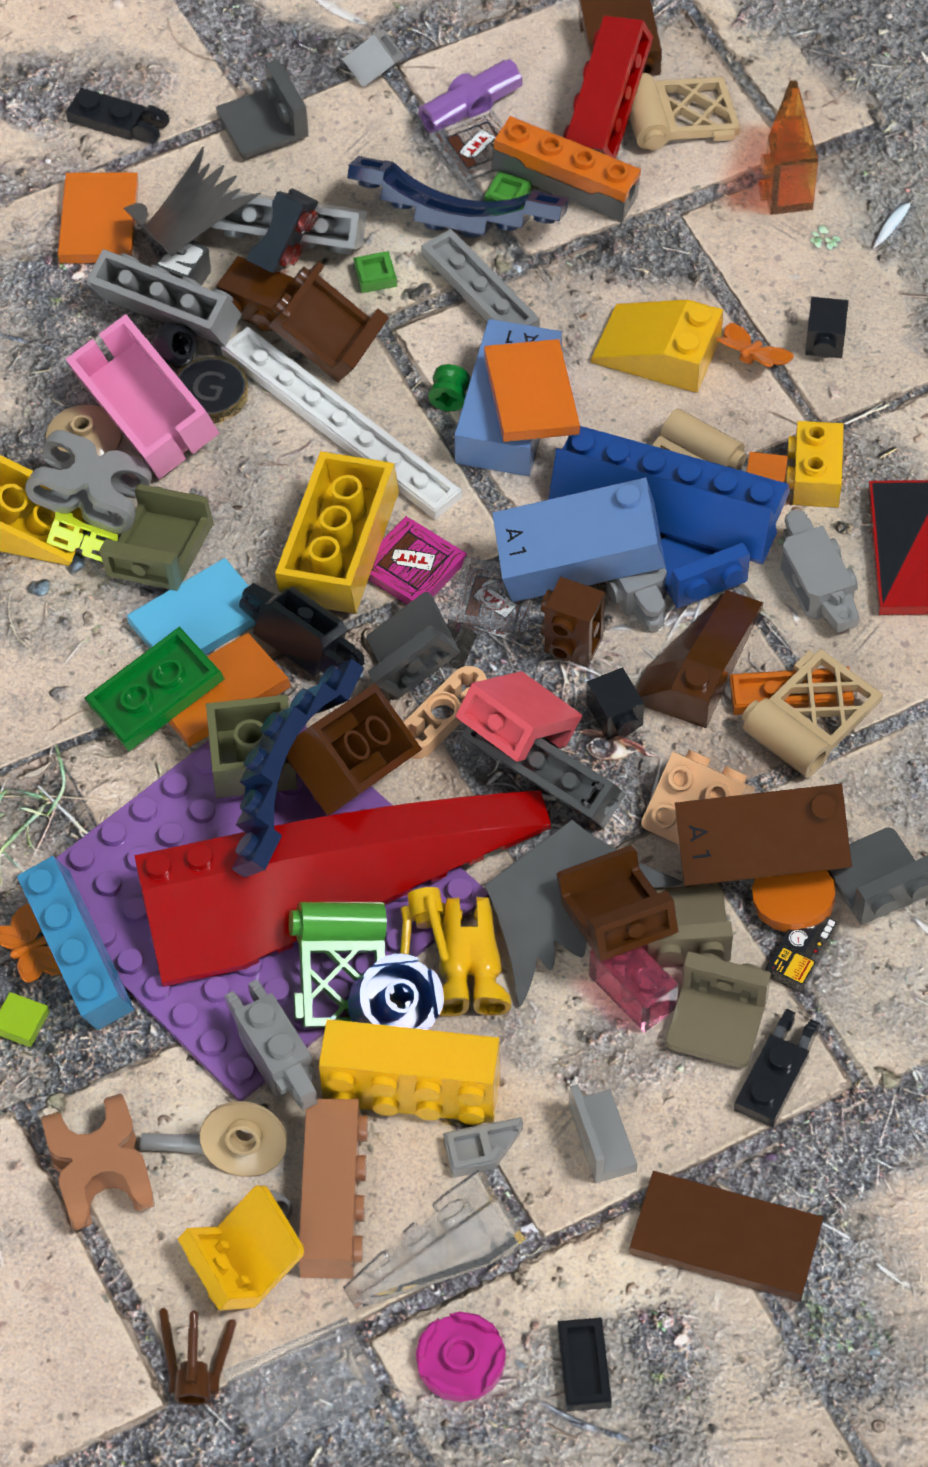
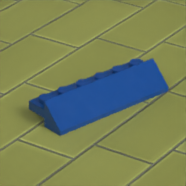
[548,426,790,565]

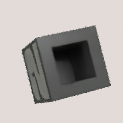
[156,241,211,286]

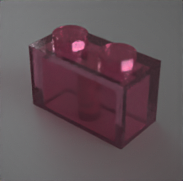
[589,947,678,1033]

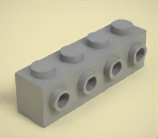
[211,190,367,254]
[86,249,242,346]

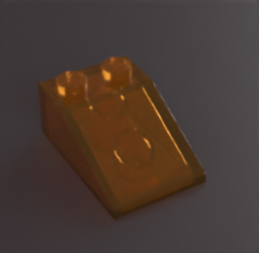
[759,80,818,215]

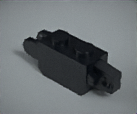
[239,583,365,677]

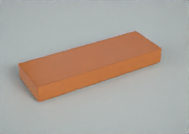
[729,667,854,715]

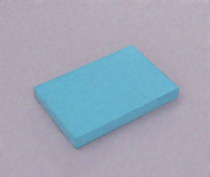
[127,558,256,655]

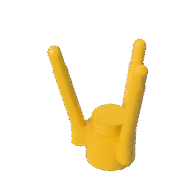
[400,887,449,962]

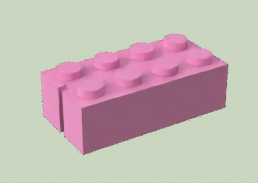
[65,314,220,479]

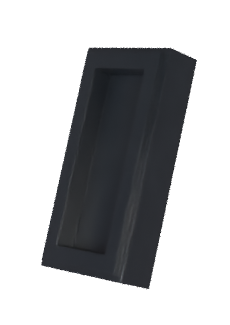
[557,1317,612,1412]

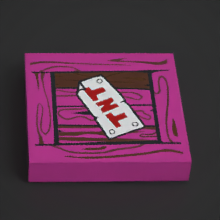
[368,516,467,605]

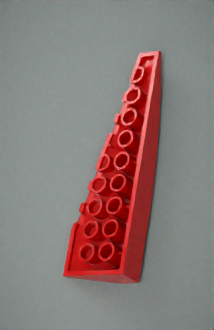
[134,790,551,987]

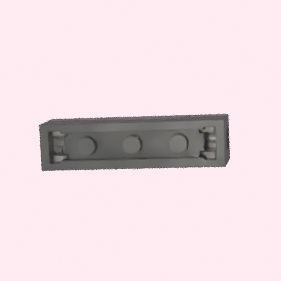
[461,726,626,828]

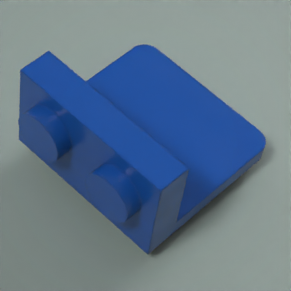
[661,537,750,609]

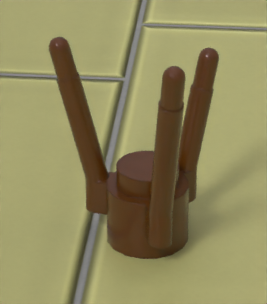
[159,1308,236,1406]

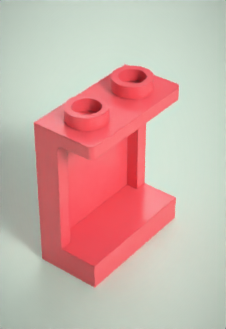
[455,671,583,762]

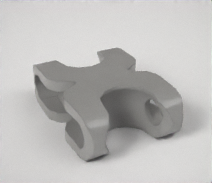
[25,430,152,534]

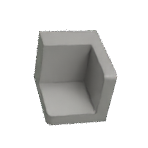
[342,28,404,86]

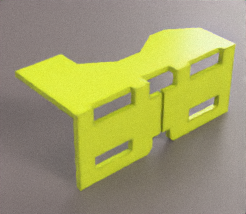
[46,512,118,562]

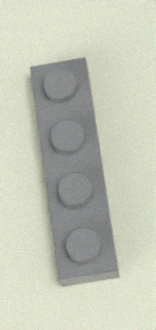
[421,229,540,327]

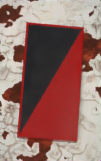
[868,480,928,615]

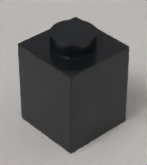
[805,296,849,359]
[586,667,644,740]

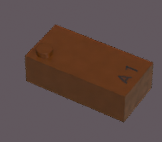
[675,783,852,887]

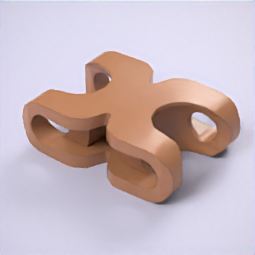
[41,1093,155,1231]

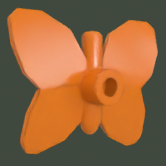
[715,323,794,368]
[0,903,62,983]

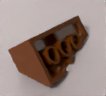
[636,590,763,728]

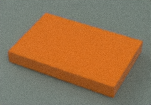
[58,172,139,263]
[484,339,580,442]
[168,633,291,747]

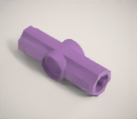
[418,59,522,135]

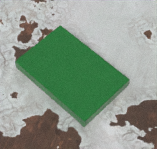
[84,626,225,752]

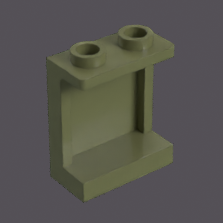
[99,484,214,591]

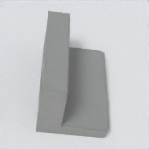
[569,1084,637,1183]

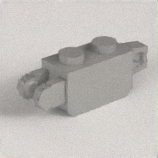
[780,509,859,633]
[606,568,667,632]
[224,979,318,1111]

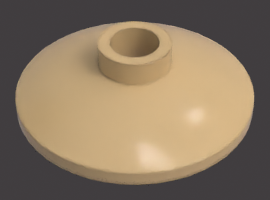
[46,404,122,456]
[200,1101,287,1177]

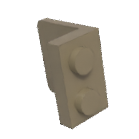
[644,885,733,966]
[666,951,771,1068]

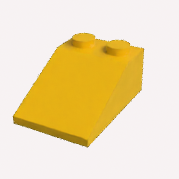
[591,299,724,393]
[0,455,86,566]

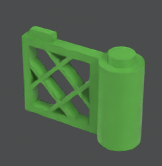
[289,902,387,1029]

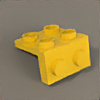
[178,1185,304,1311]

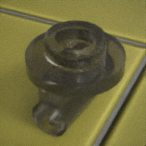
[447,622,477,669]

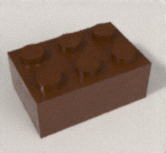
[286,683,422,816]

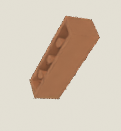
[298,1099,368,1279]

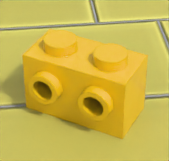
[786,421,844,508]

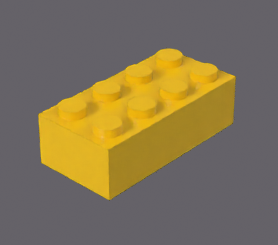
[275,451,399,614]
[319,1019,500,1125]

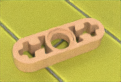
[403,666,487,759]

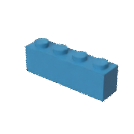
[17,856,135,1030]

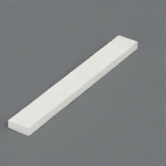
[221,326,462,520]

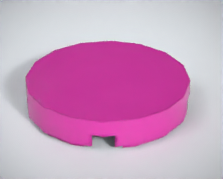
[416,1312,506,1402]

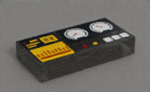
[765,916,840,994]

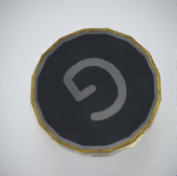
[177,357,249,423]

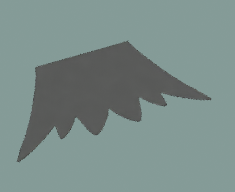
[123,147,261,256]
[484,820,683,1007]

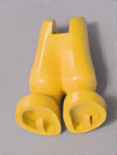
[439,897,511,1017]

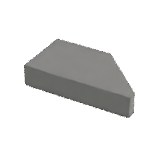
[443,1117,523,1178]

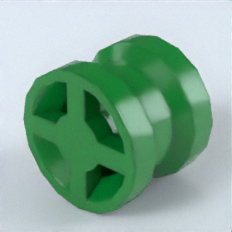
[428,364,470,412]

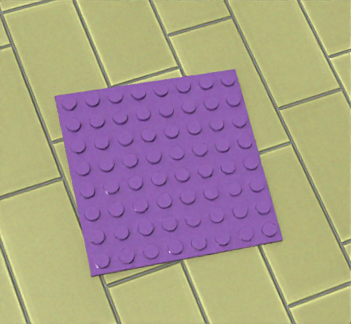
[56,726,490,1101]

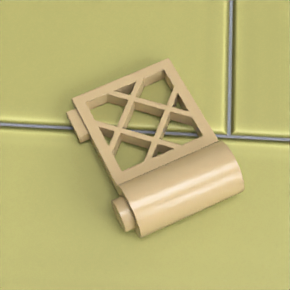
[629,73,741,150]
[652,408,747,470]
[742,649,883,778]

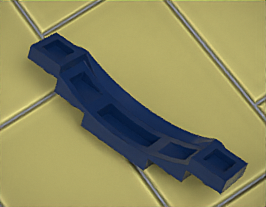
[347,156,569,237]
[231,659,364,878]

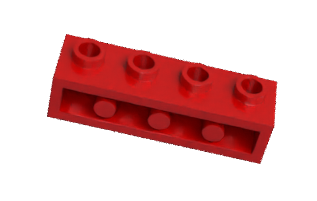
[563,16,653,159]

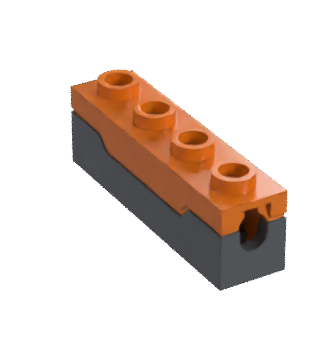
[492,116,641,222]

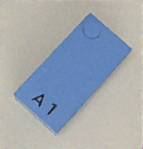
[455,319,562,476]
[492,477,666,602]

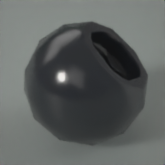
[151,323,198,370]

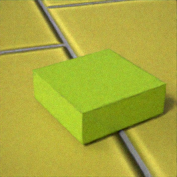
[0,992,50,1047]

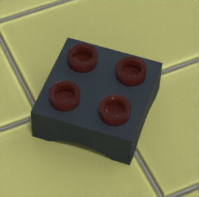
[246,188,319,273]

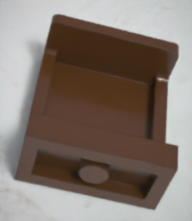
[578,0,662,76]
[268,261,389,383]
[557,845,679,962]

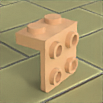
[641,749,755,845]

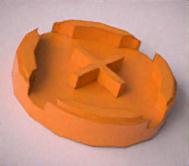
[752,871,836,933]

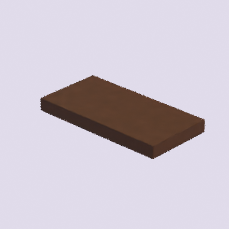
[629,1170,824,1302]

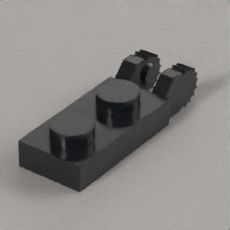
[66,87,170,144]
[734,1009,820,1128]

